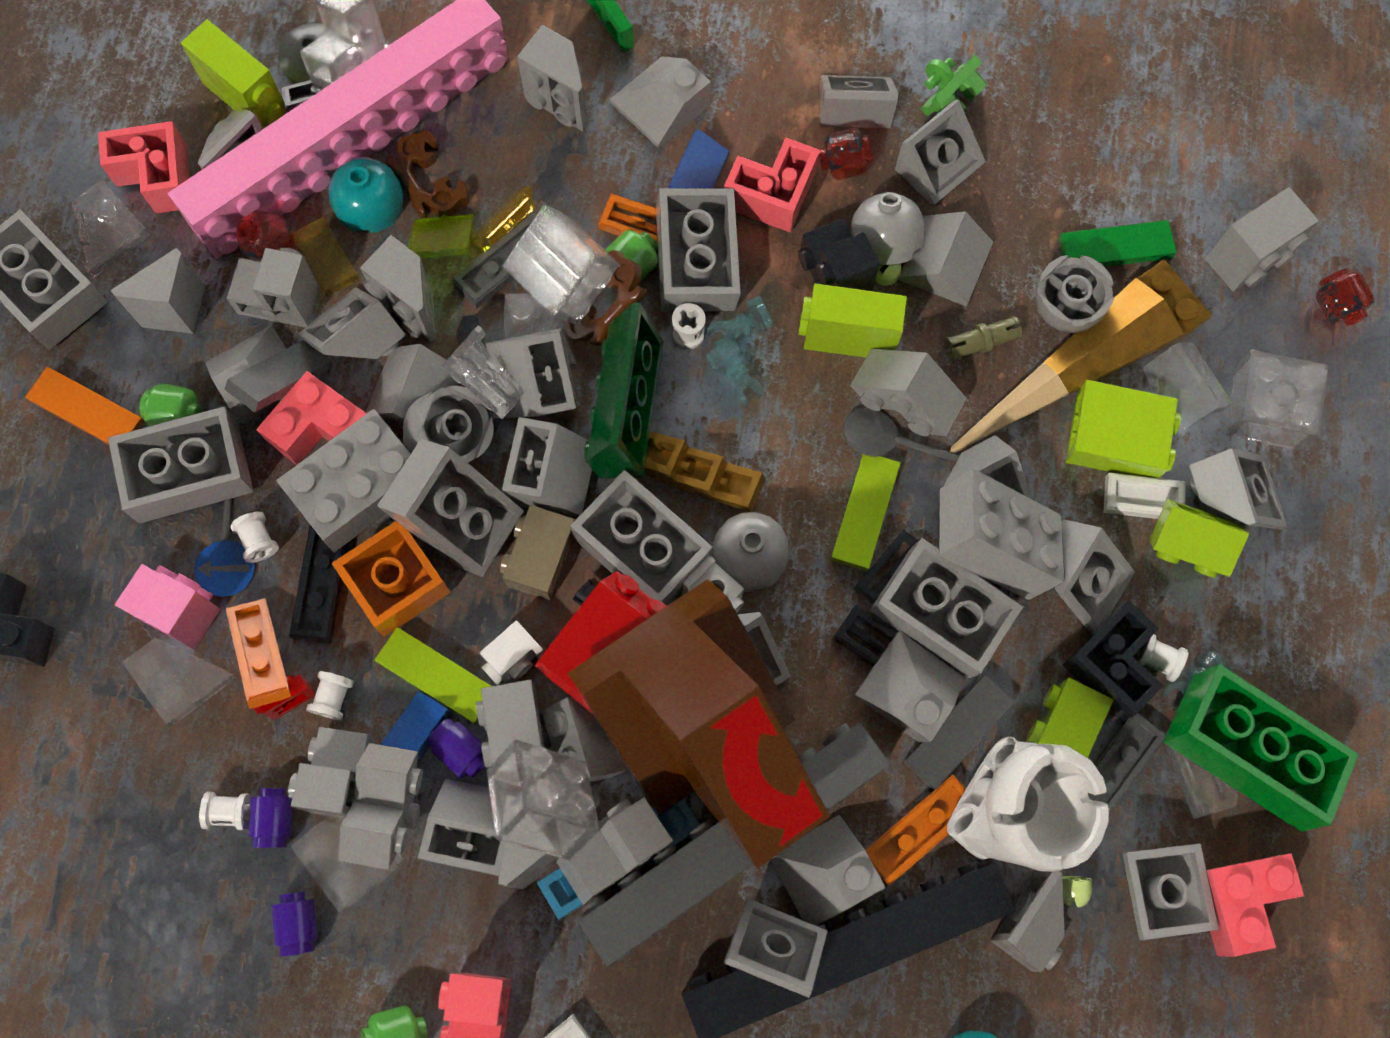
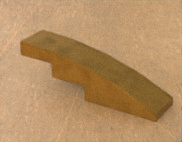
[644,431,766,512]

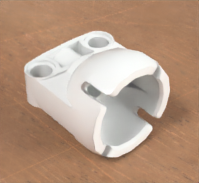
[947,736,1109,871]

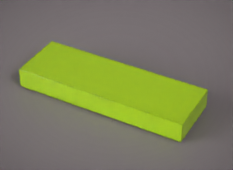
[830,454,901,572]
[375,627,493,725]

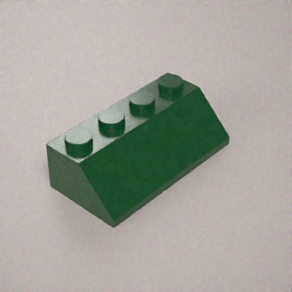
[584,303,664,478]

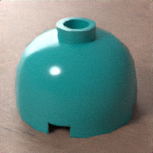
[328,157,404,233]

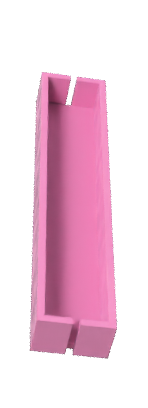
[167,0,509,260]

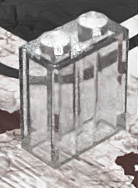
[503,204,620,325]

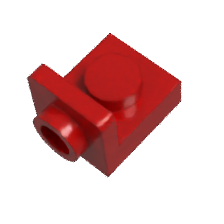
[253,674,316,721]

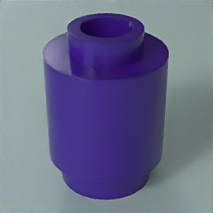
[427,718,485,779]
[249,788,293,848]
[271,891,318,957]

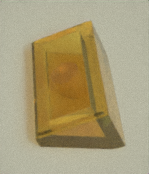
[467,186,535,254]

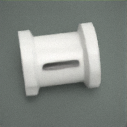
[672,303,706,349]
[230,511,279,563]
[1135,634,1188,682]
[306,671,354,721]
[199,792,251,830]

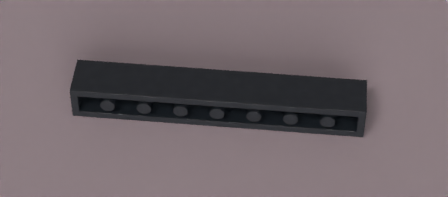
[681,859,1016,1038]

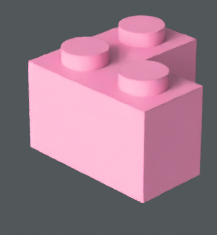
[115,564,221,650]

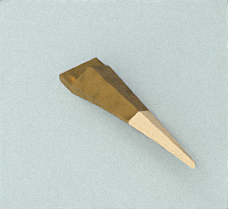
[950,259,1212,454]

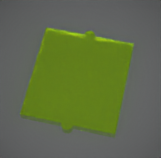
[408,214,475,259]

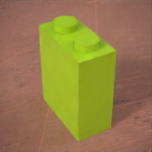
[180,19,286,129]
[798,283,907,358]
[1065,379,1181,478]

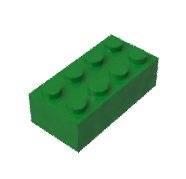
[1163,664,1359,832]

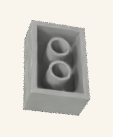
[656,189,741,312]
[0,209,108,350]
[108,406,254,524]
[276,409,411,552]
[377,439,524,577]
[939,468,1064,600]
[570,470,713,606]
[869,538,1023,679]

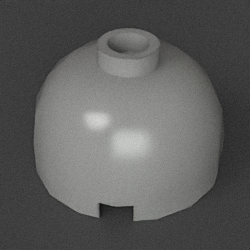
[851,192,924,265]
[1035,255,1114,333]
[712,512,790,592]

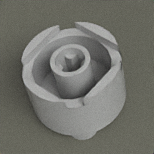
[403,386,494,463]

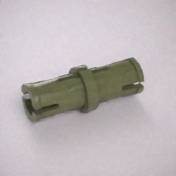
[943,316,1022,361]

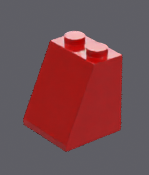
[535,571,667,714]

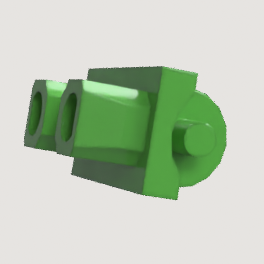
[920,55,987,116]

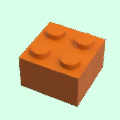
[332,521,451,637]

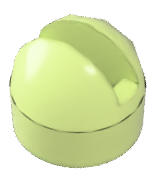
[875,263,901,286]
[1062,876,1092,908]

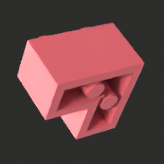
[98,121,190,214]
[724,138,820,233]
[256,371,367,465]
[1206,853,1304,957]
[438,972,513,1038]

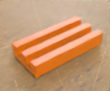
[598,193,658,249]

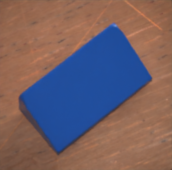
[668,129,729,189]
[381,691,452,764]

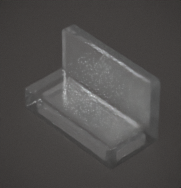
[1143,341,1233,429]

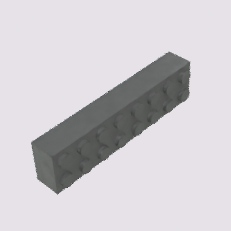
[578,723,890,967]

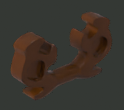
[387,130,469,219]
[558,250,647,346]

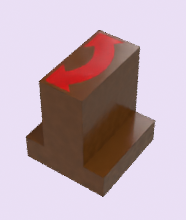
[567,579,831,869]

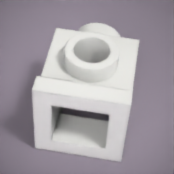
[681,555,744,612]
[480,620,544,685]

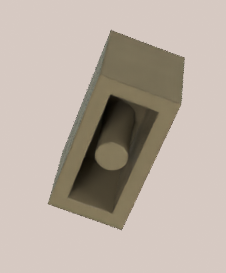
[500,505,575,601]

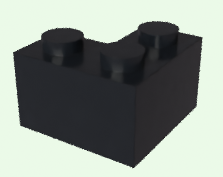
[798,218,880,291]
[0,573,55,667]
[1063,600,1164,722]

